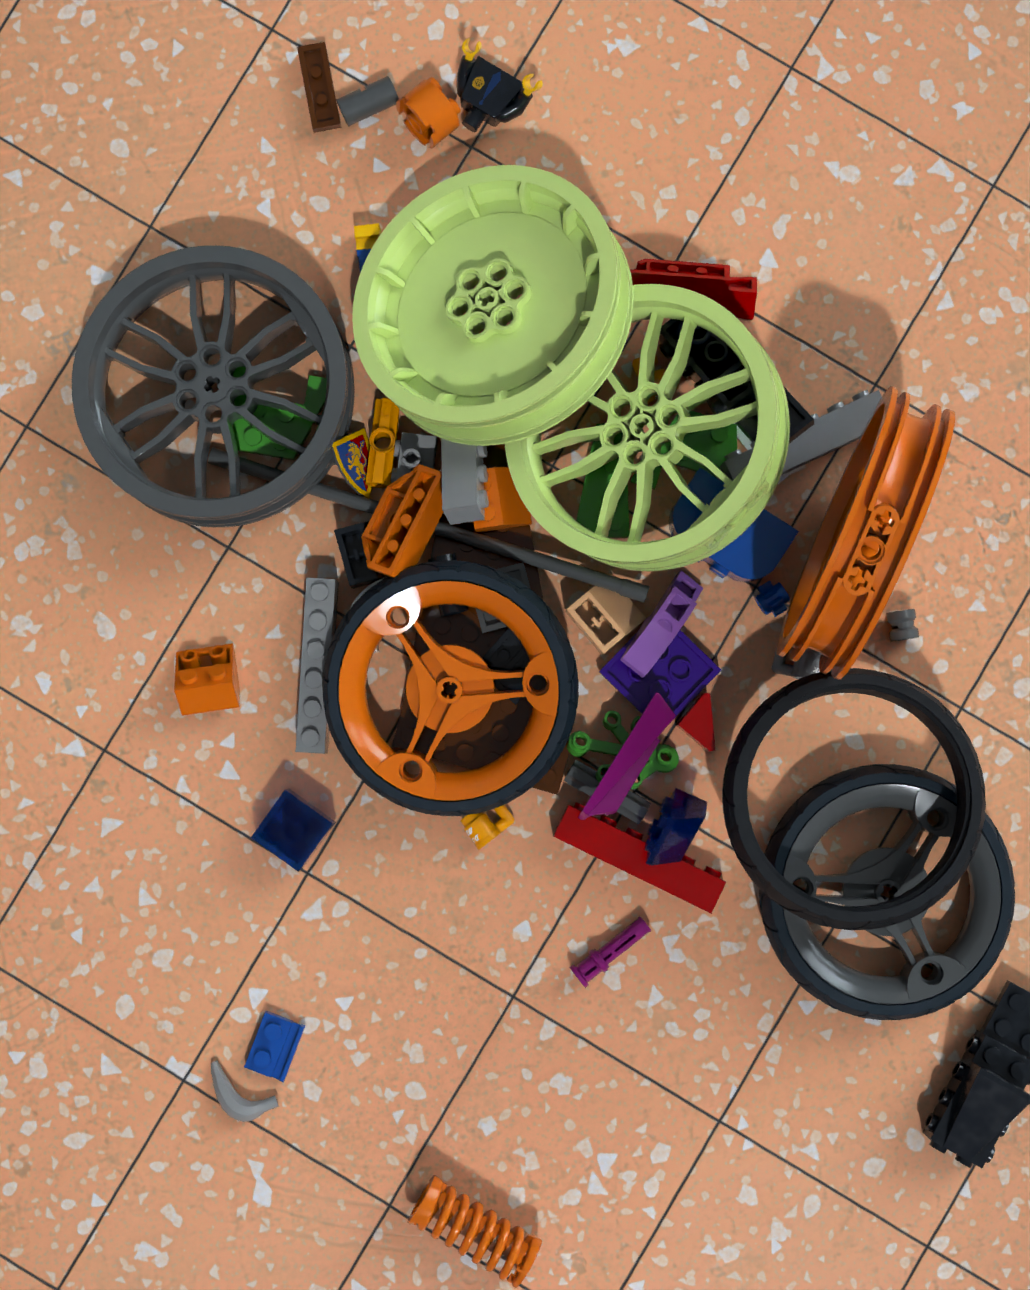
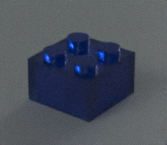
[251,789,336,872]

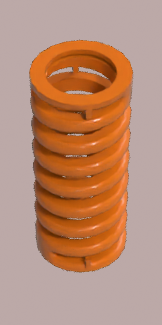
[407,1175,542,1288]

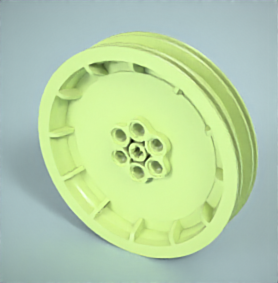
[352,165,634,446]

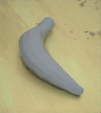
[211,1060,279,1122]

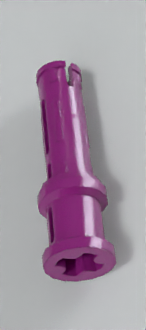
[569,916,651,988]

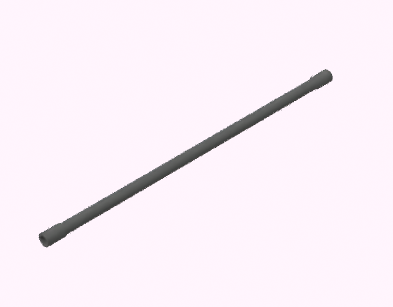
[208,447,650,603]

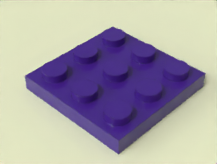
[599,630,721,718]

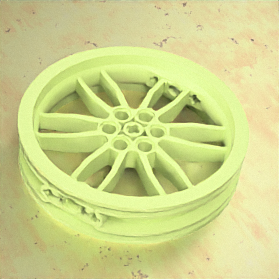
[505,284,790,571]

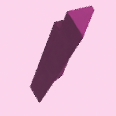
[578,692,676,820]

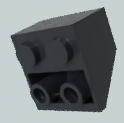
[334,521,388,589]

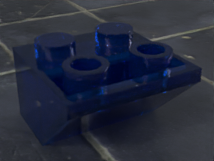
[644,788,707,866]

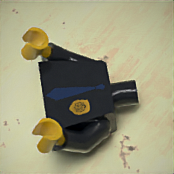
[457,37,543,132]

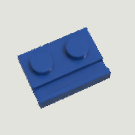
[244,1011,305,1082]

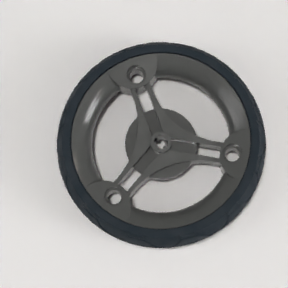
[759,764,1015,1020]

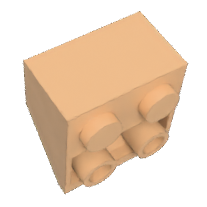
[565,586,646,655]

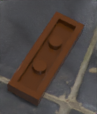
[297,42,342,133]

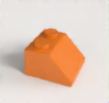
[473,467,532,533]

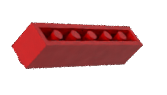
[553,802,726,914]

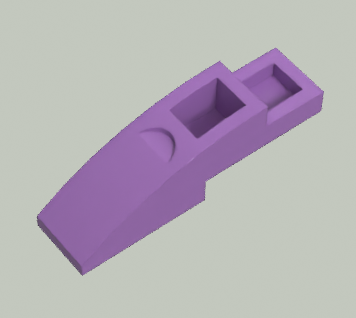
[620,571,703,678]

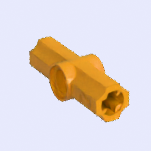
[365,398,400,488]

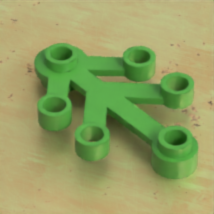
[567,711,679,789]

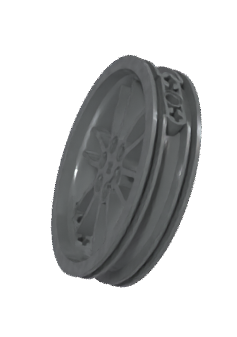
[72,245,355,528]

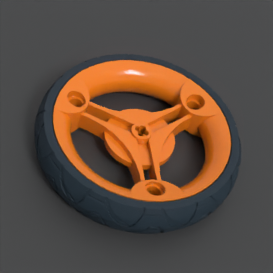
[322,560,579,816]

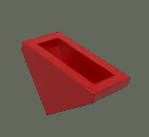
[676,693,716,751]

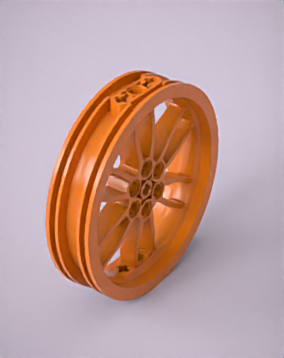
[776,386,955,680]

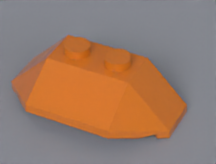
[361,464,443,578]

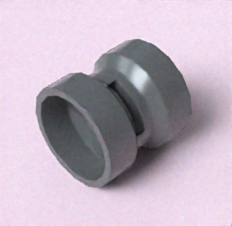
[886,609,919,642]

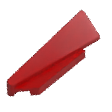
[630,259,757,320]

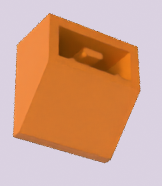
[174,643,240,716]

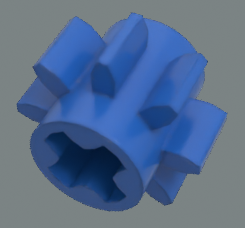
[754,580,790,617]

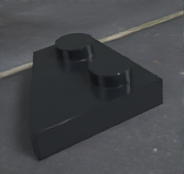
[482,628,529,705]

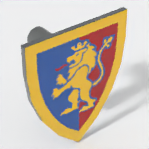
[331,428,372,498]

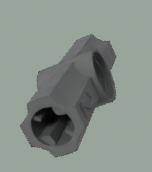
[564,759,651,824]

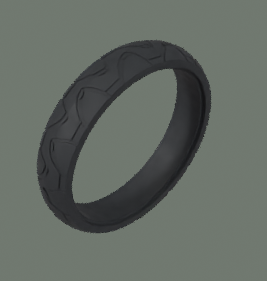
[722,668,986,930]

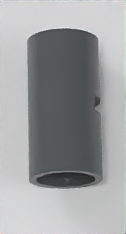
[336,76,399,127]

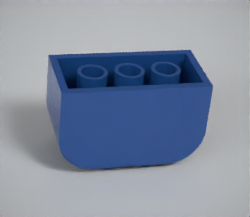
[669,468,799,582]

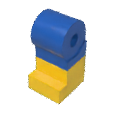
[354,223,381,272]

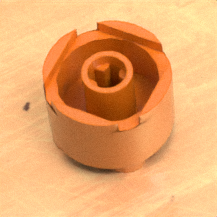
[396,77,461,149]

